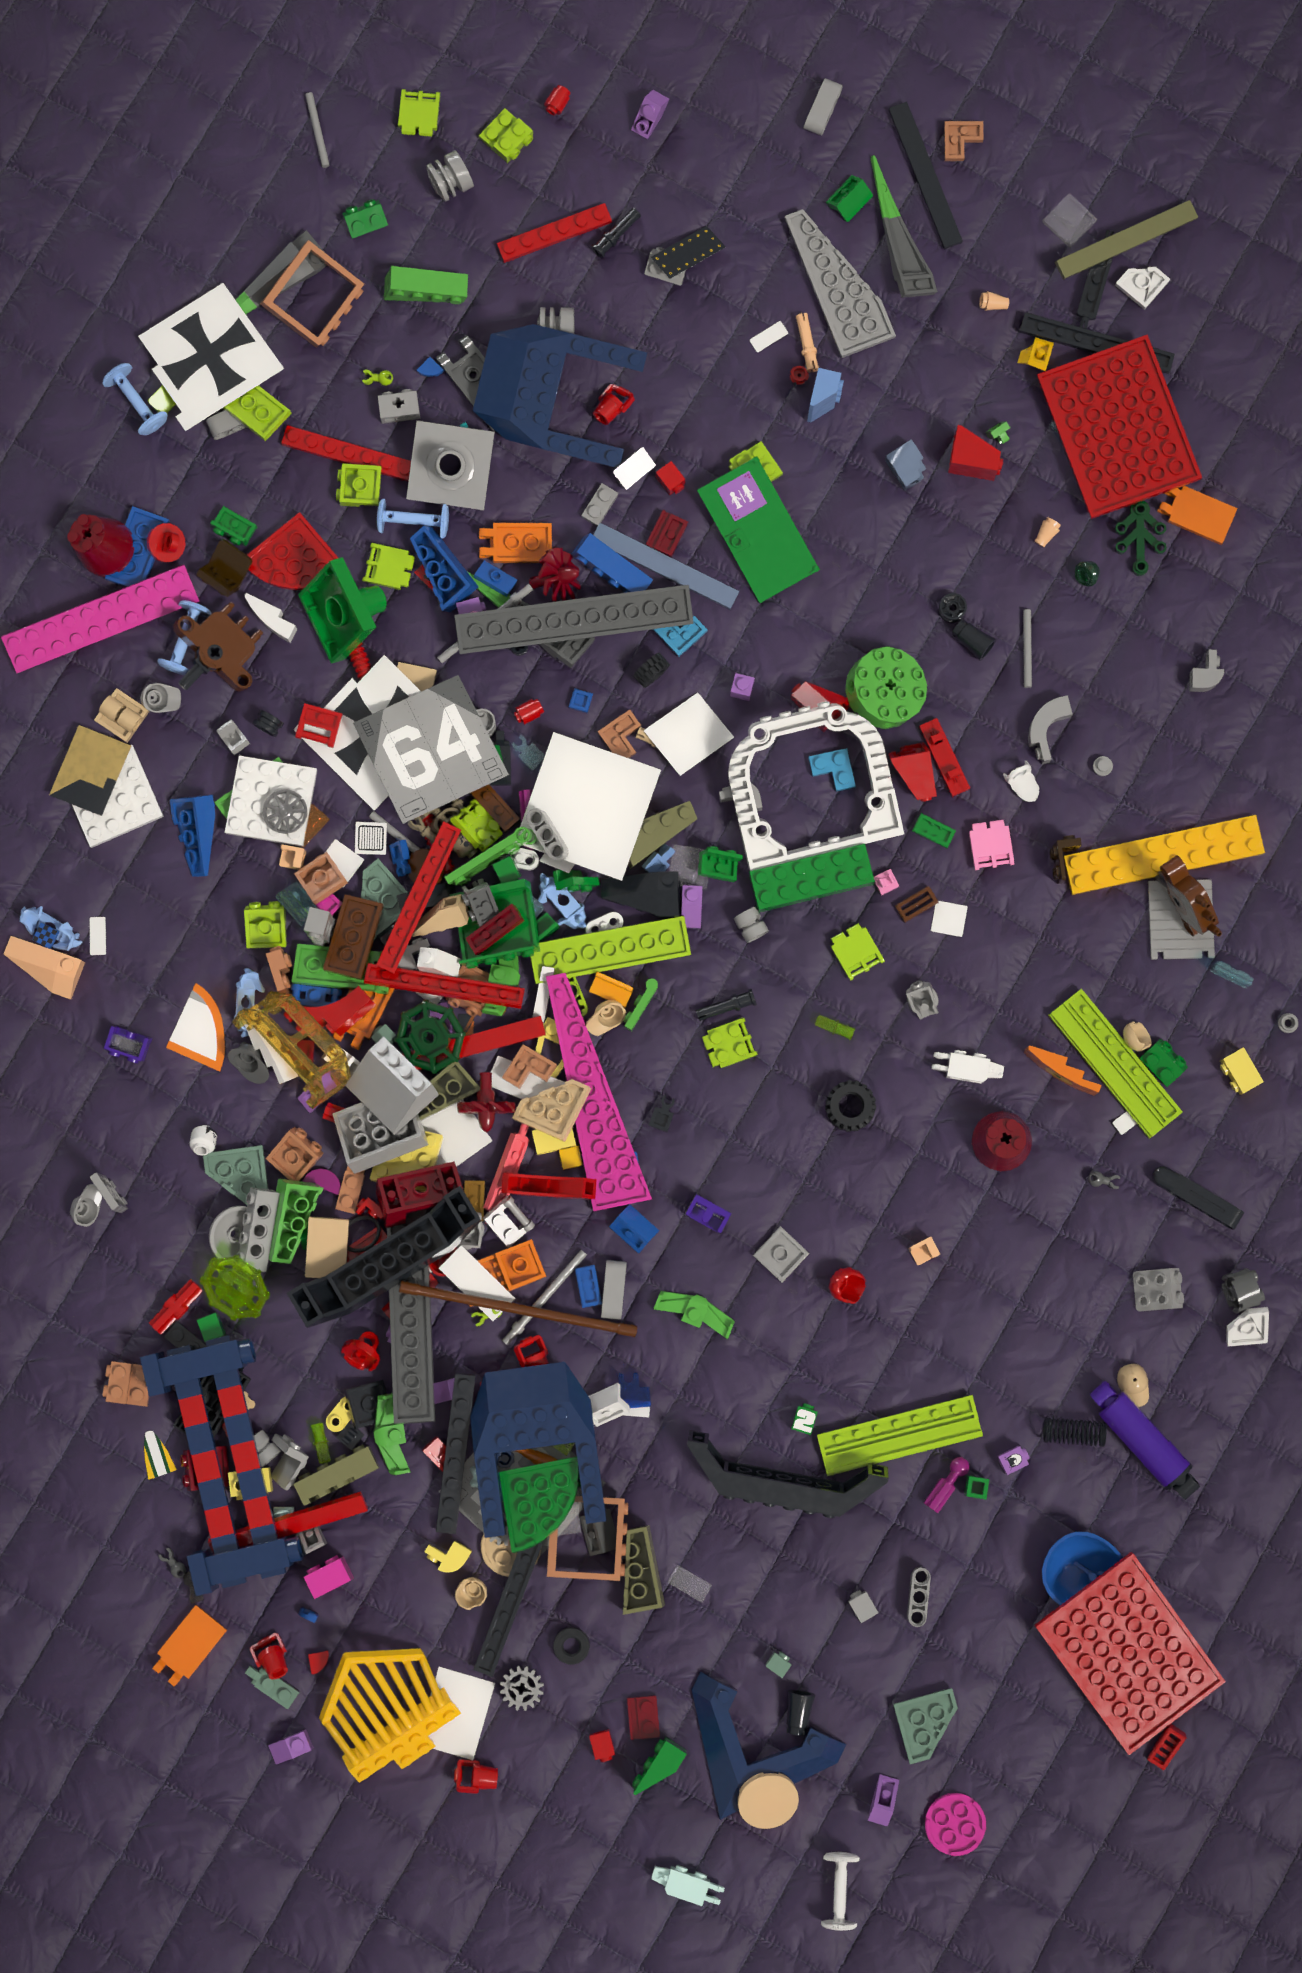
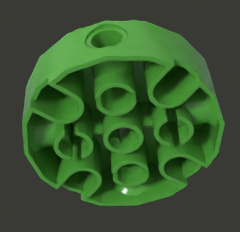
[845,647,927,729]

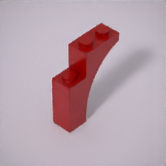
[281,986,376,1039]
[501,1173,597,1199]

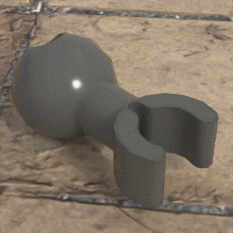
[1088,1171,1120,1189]
[158,1548,186,1578]

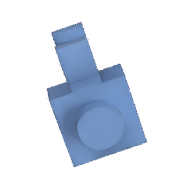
[642,844,675,873]

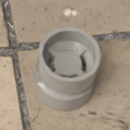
[476,709,496,737]
[734,907,769,943]
[254,1430,281,1468]

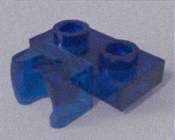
[618,1372,651,1408]

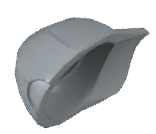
[140,683,181,713]
[70,1184,102,1227]

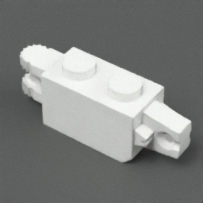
[932,1050,1004,1084]

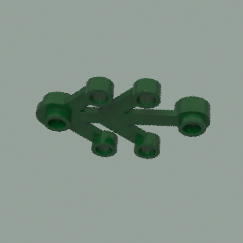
[1115,501,1167,576]

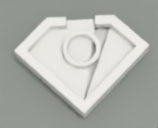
[1115,267,1170,310]
[1226,1307,1269,1346]

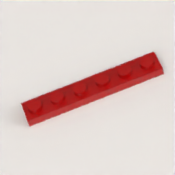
[497,203,612,263]

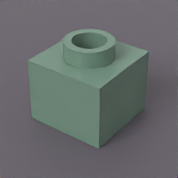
[371,1024,396,1044]
[765,1651,791,1678]

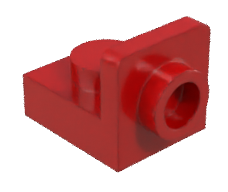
[356,1197,383,1219]

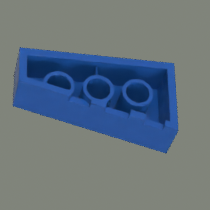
[410,525,479,612]
[571,533,653,593]

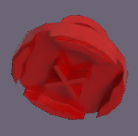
[147,523,185,562]
[341,1331,380,1371]

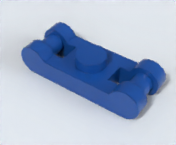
[289,984,342,1007]

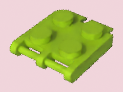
[398,89,440,137]
[362,543,415,590]
[450,799,503,852]
[831,923,885,981]
[702,1018,758,1068]

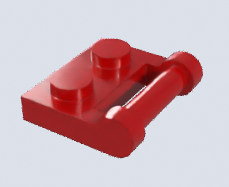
[295,703,343,748]

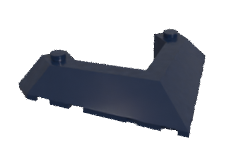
[692,1672,846,1820]

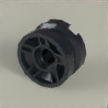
[939,593,967,623]
[252,710,284,737]

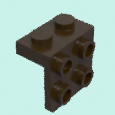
[196,539,252,597]
[1050,835,1082,884]

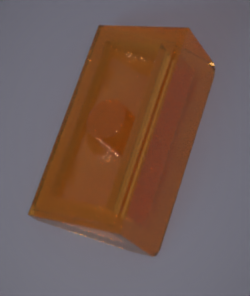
[301,804,330,848]

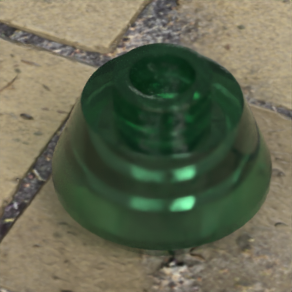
[1074,561,1100,587]

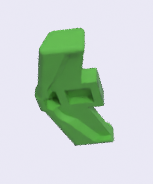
[482,956,520,1016]
[654,1291,735,1340]
[373,1393,410,1475]

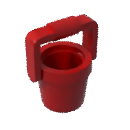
[593,384,635,425]
[514,1335,548,1367]
[250,1633,288,1679]
[454,1760,498,1793]

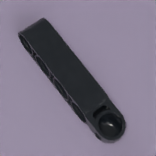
[1152,1166,1244,1230]

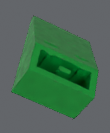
[632,1737,687,1795]

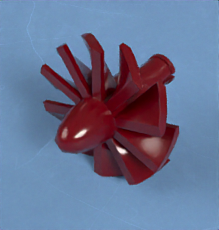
[529,548,581,602]
[457,1072,515,1133]

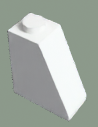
[417,947,461,977]

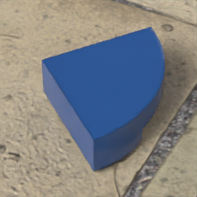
[416,357,444,377]
[298,1607,319,1623]

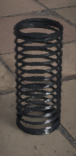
[1043,1417,1107,1447]

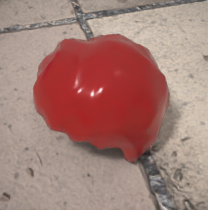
[828,1267,866,1304]

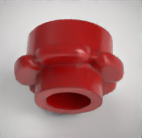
[790,366,809,385]

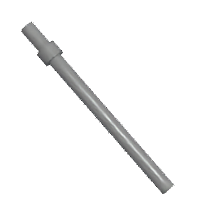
[437,584,534,663]
[502,1250,587,1345]

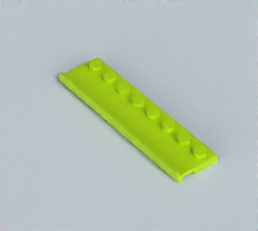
[1048,989,1182,1139]
[817,1395,983,1476]

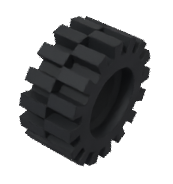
[633,653,670,688]

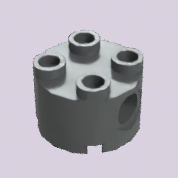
[1222,1268,1265,1313]

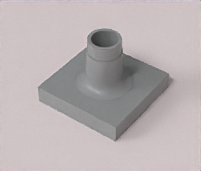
[406,421,494,510]

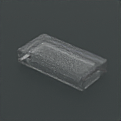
[667,1564,712,1602]

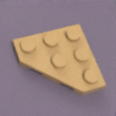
[512,1079,591,1142]

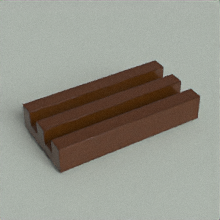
[895,886,939,923]

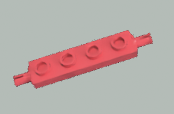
[483,1123,530,1224]

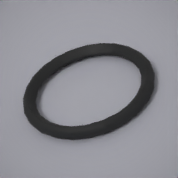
[348,1215,381,1253]

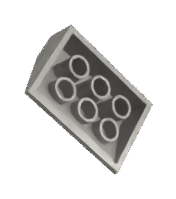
[345,1037,439,1135]
[333,1102,429,1174]

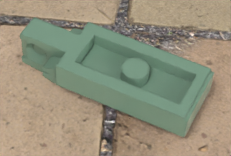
[245,1665,300,1709]

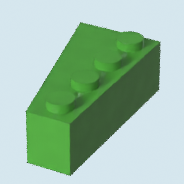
[384,266,468,304]
[268,1179,324,1264]

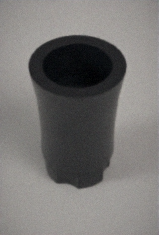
[952,619,997,661]
[786,1690,816,1736]

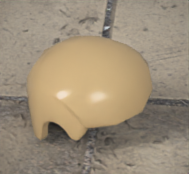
[1123,1021,1152,1051]
[455,1577,487,1610]

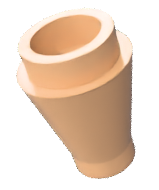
[979,291,1009,311]
[1034,517,1061,547]

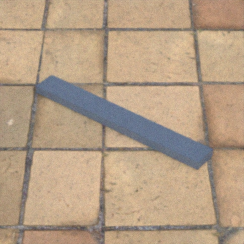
[594,523,739,610]

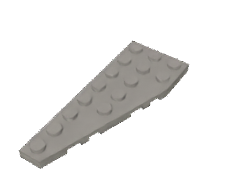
[785,209,896,358]

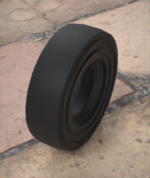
[553,1627,590,1665]

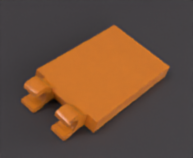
[1157,486,1238,545]
[479,523,552,563]
[333,988,395,1050]
[152,1604,227,1686]

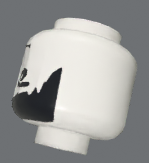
[189,1125,217,1156]

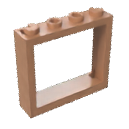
[260,240,364,348]
[547,1496,628,1581]

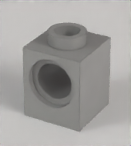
[848,1590,878,1623]

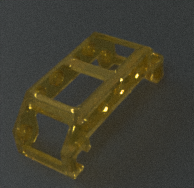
[232,991,351,1109]

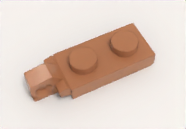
[335,1166,365,1214]

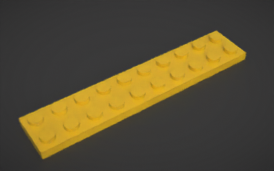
[1063,815,1265,895]

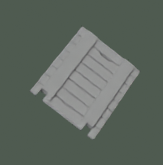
[1148,880,1215,960]

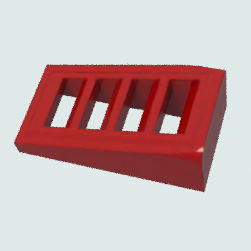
[1147,1724,1187,1770]

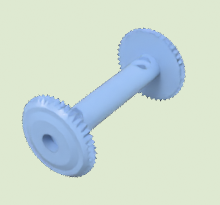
[103,363,168,435]
[377,499,449,538]
[157,600,212,675]

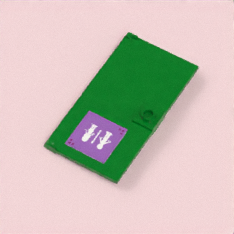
[697,456,820,603]

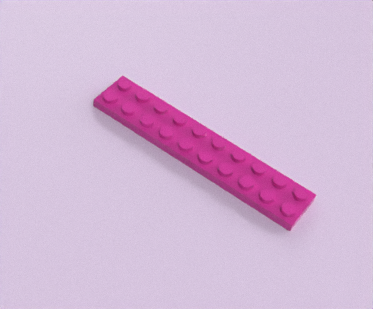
[1,564,199,673]

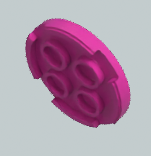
[925,1793,986,1856]

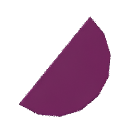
[302,1169,341,1195]

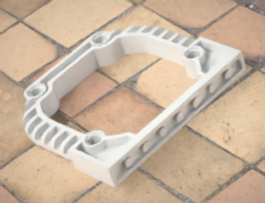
[728,702,904,871]

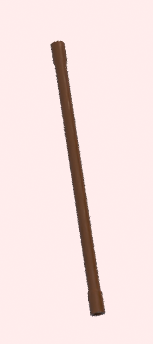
[399,1280,637,1338]

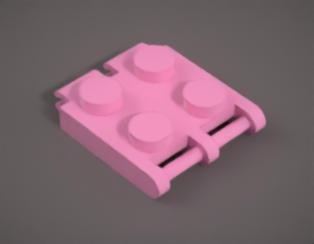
[969,820,1014,870]

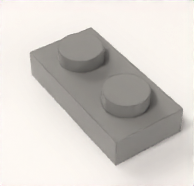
[581,483,618,527]

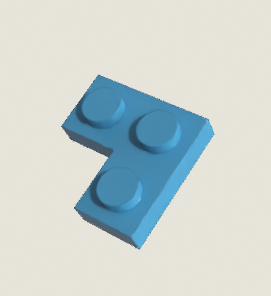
[652,616,708,657]
[808,748,856,792]

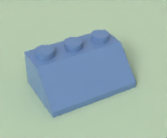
[807,368,844,422]

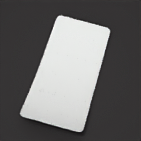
[1112,1111,1136,1135]

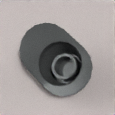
[228,1042,269,1084]

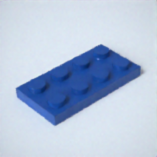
[105,506,170,587]

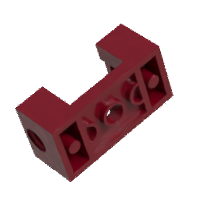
[376,1161,463,1228]

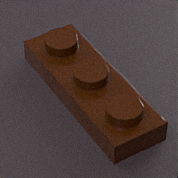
[470,784,520,833]

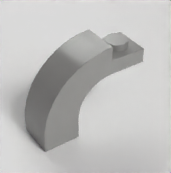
[1028,695,1072,764]

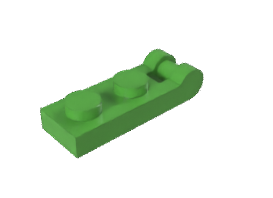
[624,979,658,1032]

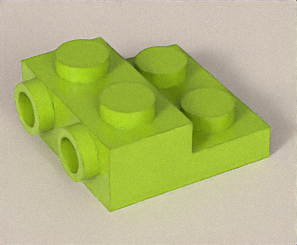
[479,108,533,163]
[728,441,783,482]
[336,464,382,507]
[244,901,287,948]

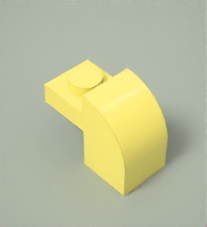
[425,1540,472,1572]

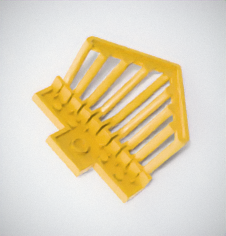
[319,1648,461,1783]

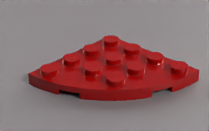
[247,512,338,590]

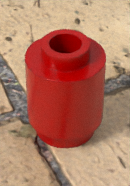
[544,85,571,116]
[514,699,544,725]

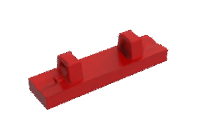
[919,718,970,797]

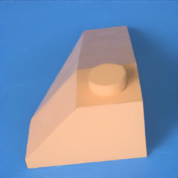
[4,936,85,1000]

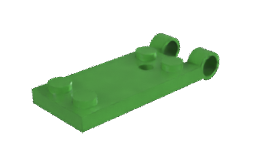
[445,827,538,886]
[292,944,389,994]

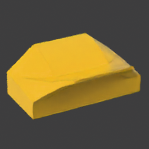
[1017,337,1054,371]

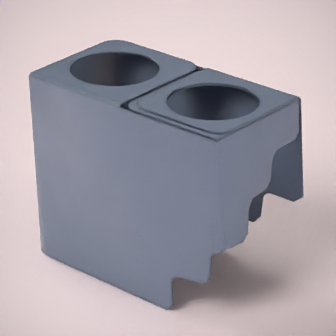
[885,440,926,491]

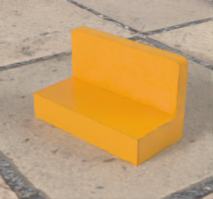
[589,972,633,1008]

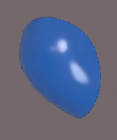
[1042,1532,1123,1605]

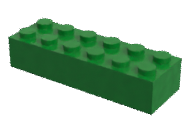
[749,844,875,913]

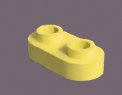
[326,1397,351,1432]

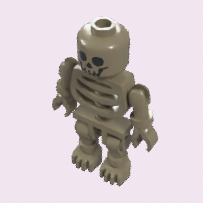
[408,798,478,858]

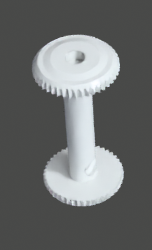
[821,1852,859,1931]

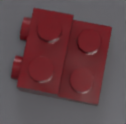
[180,1446,229,1491]

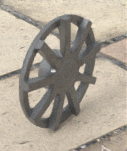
[263,789,307,834]

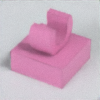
[874,869,899,896]

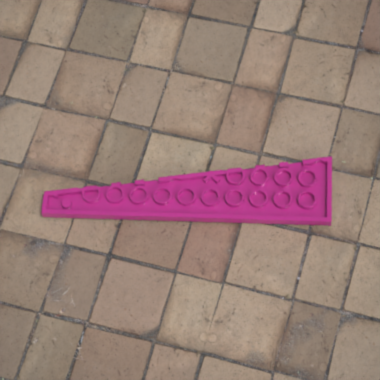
[546,973,652,1211]

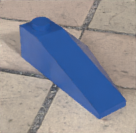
[170,795,215,877]

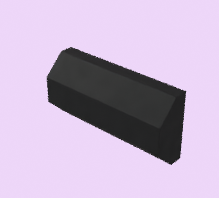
[173,1371,251,1438]

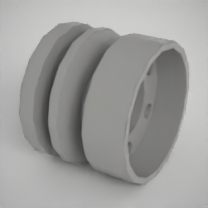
[426,150,474,202]
[537,307,574,334]

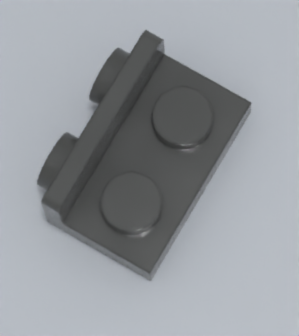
[461,882,500,927]

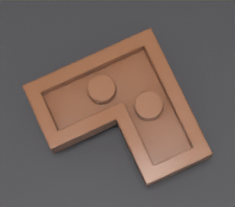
[944,121,984,161]
[598,710,641,758]
[502,1044,557,1089]

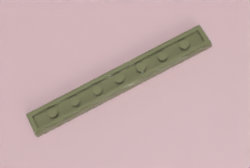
[1055,200,1198,280]

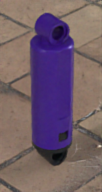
[1090,1381,1201,1500]

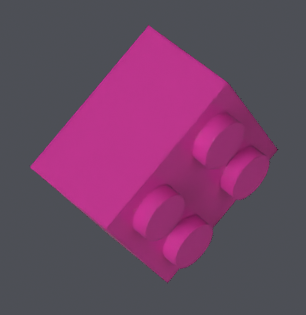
[304,1555,354,1599]

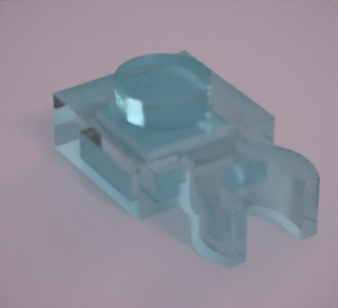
[512,735,545,771]

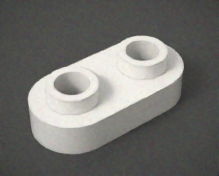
[500,848,539,871]
[585,912,623,934]

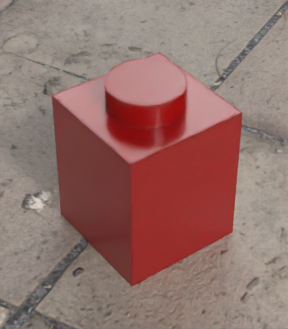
[656,461,685,495]
[589,1729,615,1762]

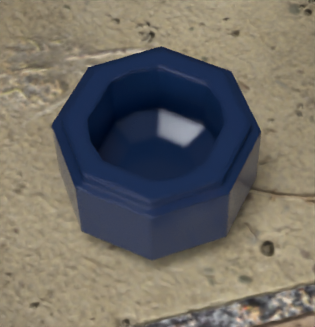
[496,1451,515,1468]

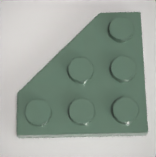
[361,859,407,940]
[203,1145,268,1207]
[893,1688,958,1764]

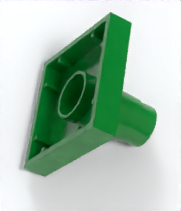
[298,557,387,664]

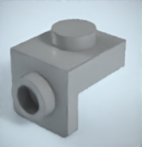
[216,719,250,755]

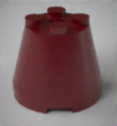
[67,514,134,577]
[971,1111,1032,1171]

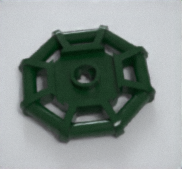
[394,999,466,1074]

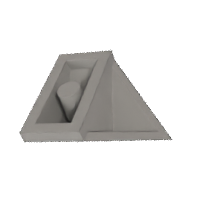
[295,1526,327,1556]

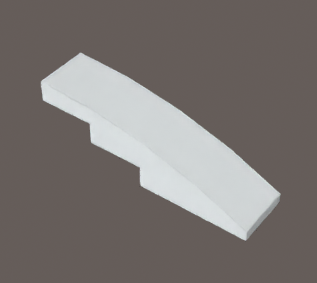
[240,1007,298,1084]

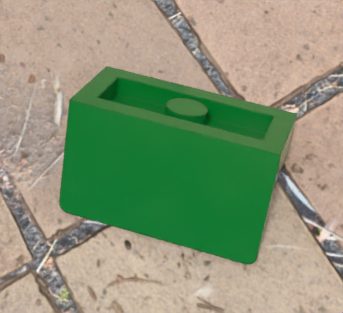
[826,175,873,222]
[536,912,560,942]

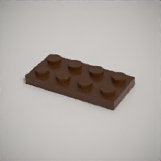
[323,894,384,980]

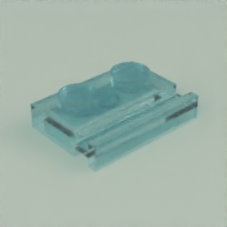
[275,881,318,926]
[1210,961,1254,989]

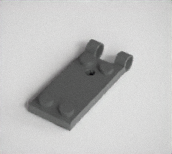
[435,335,495,432]

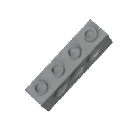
[304,907,337,946]
[236,1187,280,1272]

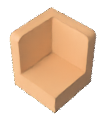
[279,844,306,870]
[908,1237,940,1265]

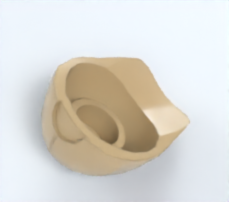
[585,1000,626,1036]
[1117,1363,1149,1407]

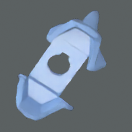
[538,873,586,929]
[20,906,82,951]
[234,968,265,1038]

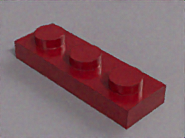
[465,904,524,955]

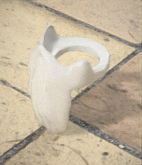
[1003,761,1039,802]

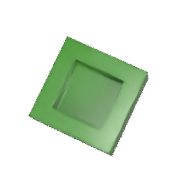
[985,421,1010,444]

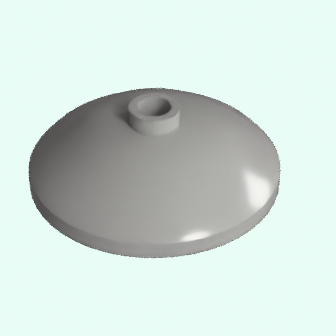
[209,1206,259,1266]

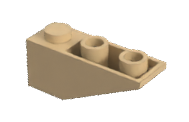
[412,894,469,937]

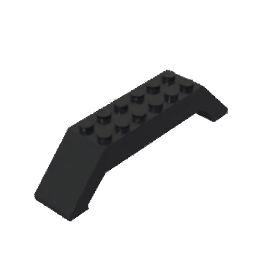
[287,1186,482,1328]
[687,1430,889,1518]

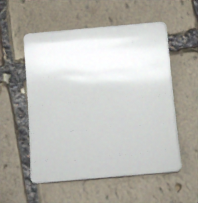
[326,839,364,887]

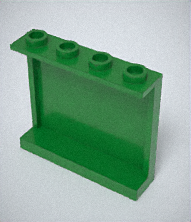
[450,879,540,969]

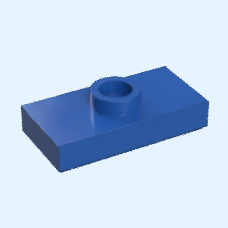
[474,560,518,597]
[575,1265,602,1308]

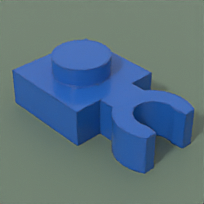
[389,840,411,877]

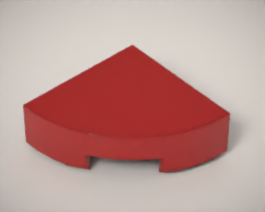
[308,1650,329,1674]

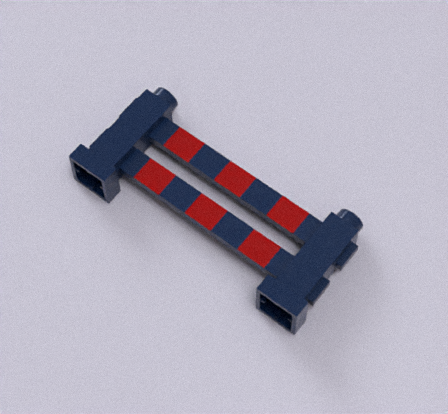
[140,1335,303,1596]

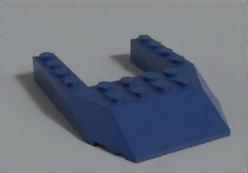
[473,324,647,467]
[470,1362,607,1538]

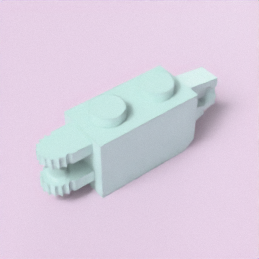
[652,1865,725,1906]

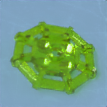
[200,1255,270,1321]

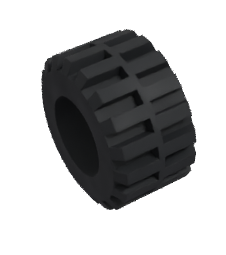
[825,1080,876,1132]

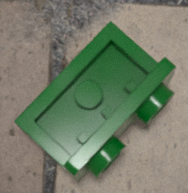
[342,199,388,239]
[210,506,257,547]
[698,846,743,882]
[553,870,600,893]
[1140,1038,1188,1087]

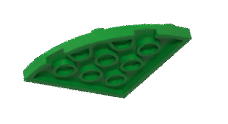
[499,1457,580,1553]

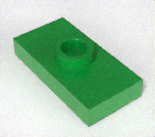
[912,813,956,849]

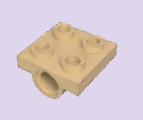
[94,688,150,743]

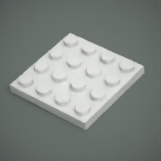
[72,745,164,848]
[225,756,317,847]

